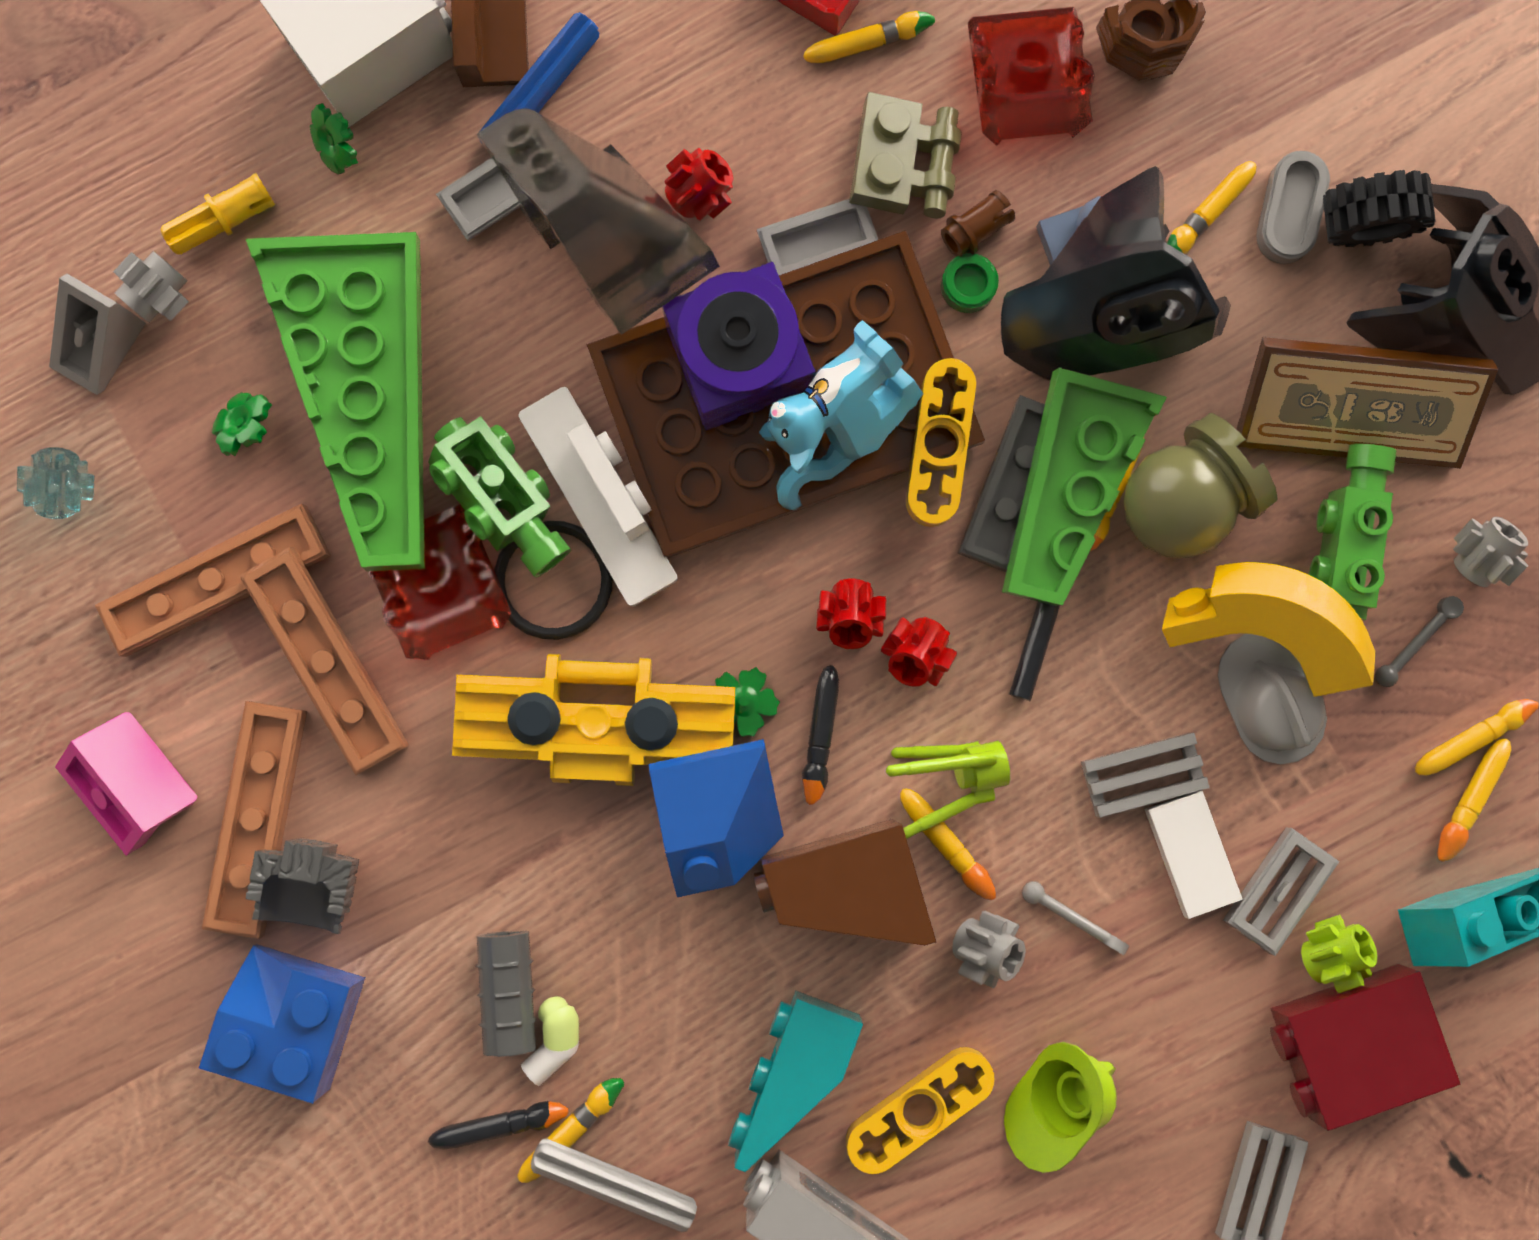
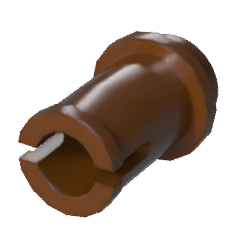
[941,190,1015,257]

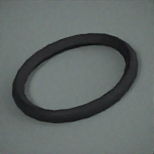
[493,521,613,640]

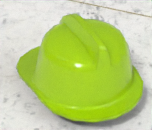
[1004,1042,1117,1173]

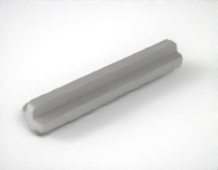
[531,1139,697,1232]

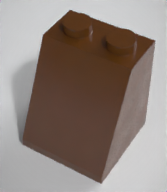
[754,819,936,946]

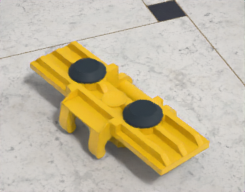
[452,654,736,786]

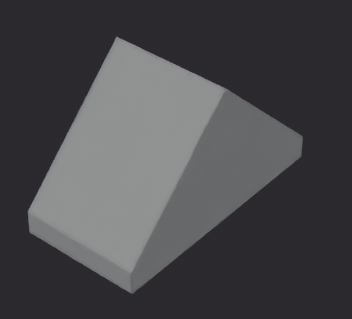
[49,274,146,395]

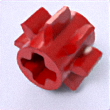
[664,148,734,221]
[816,578,887,649]
[880,617,957,687]

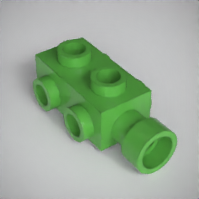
[428,416,571,578]
[1309,444,1397,621]

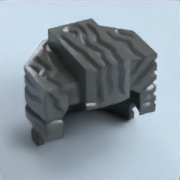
[246,838,359,934]

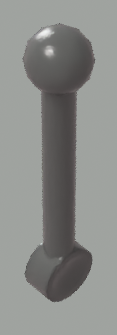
[1375,596,1464,687]

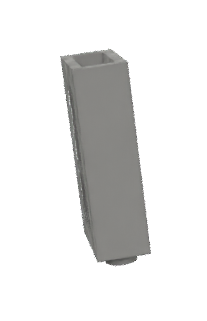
[743,1150,909,1240]

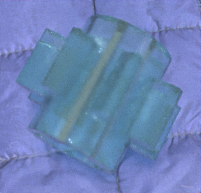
[17,447,95,519]

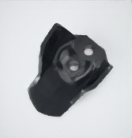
[1001,166,1231,380]
[1346,184,1539,395]

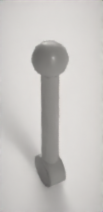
[1022,881,1129,955]

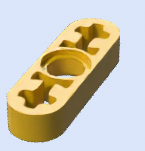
[906,358,976,527]
[846,1047,994,1174]

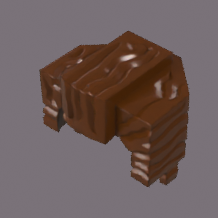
[1096,0,1206,81]

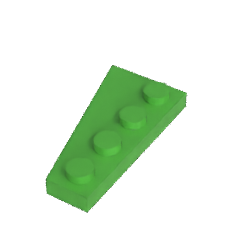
[1002,368,1167,606]

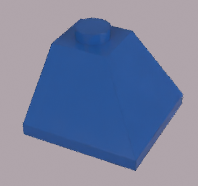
[648,739,784,898]

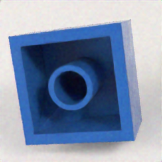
[199,944,366,1103]

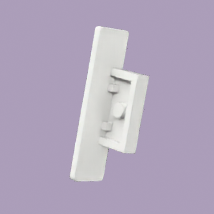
[519,387,678,606]

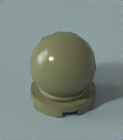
[1124,413,1278,558]

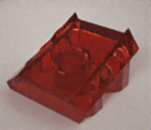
[967,7,1095,146]
[368,504,512,660]

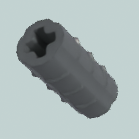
[476,931,537,1057]

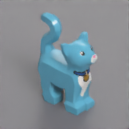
[759,320,923,510]

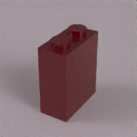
[1270,964,1461,1131]

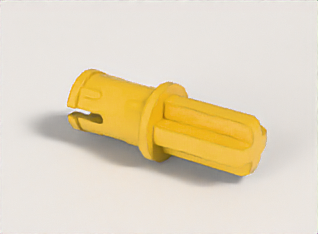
[160,173,275,255]

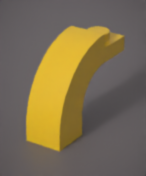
[1162,562,1375,697]

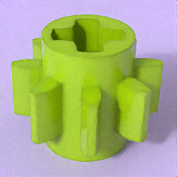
[1301,915,1377,993]

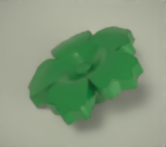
[310,103,358,175]
[212,392,272,456]
[715,667,780,737]

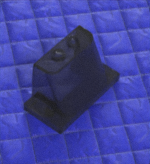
[477,109,720,335]

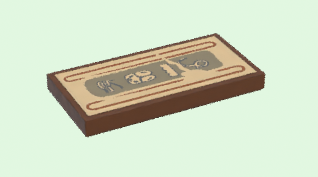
[1236,337,1498,469]

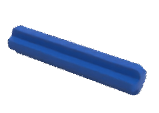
[478,12,600,155]

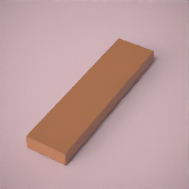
[95,503,331,657]
[239,547,409,775]
[202,701,307,939]

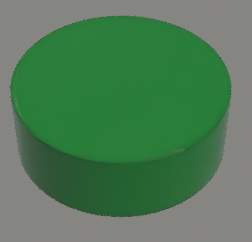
[940,253,999,313]

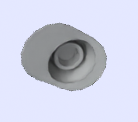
[1218,634,1327,764]

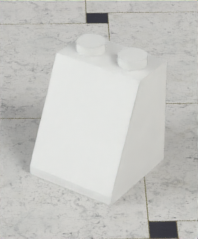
[260,0,453,128]

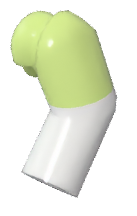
[521,996,579,1086]

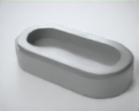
[1256,151,1330,264]

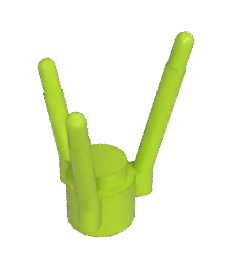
[886,741,1010,839]

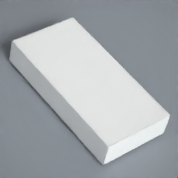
[1144,791,1243,919]

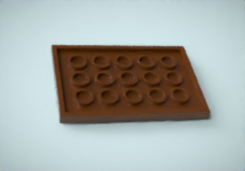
[586,230,985,558]

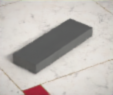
[958,395,1045,572]

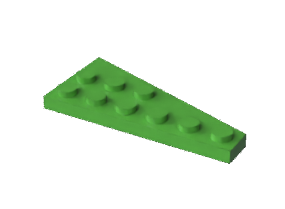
[246,232,424,571]

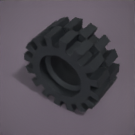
[1323,170,1436,247]

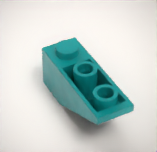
[1398,868,1539,967]
[728,990,863,1172]

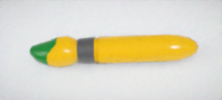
[803,11,935,63]
[1167,161,1257,254]
[517,1078,624,1183]

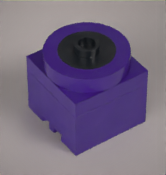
[661,262,815,431]

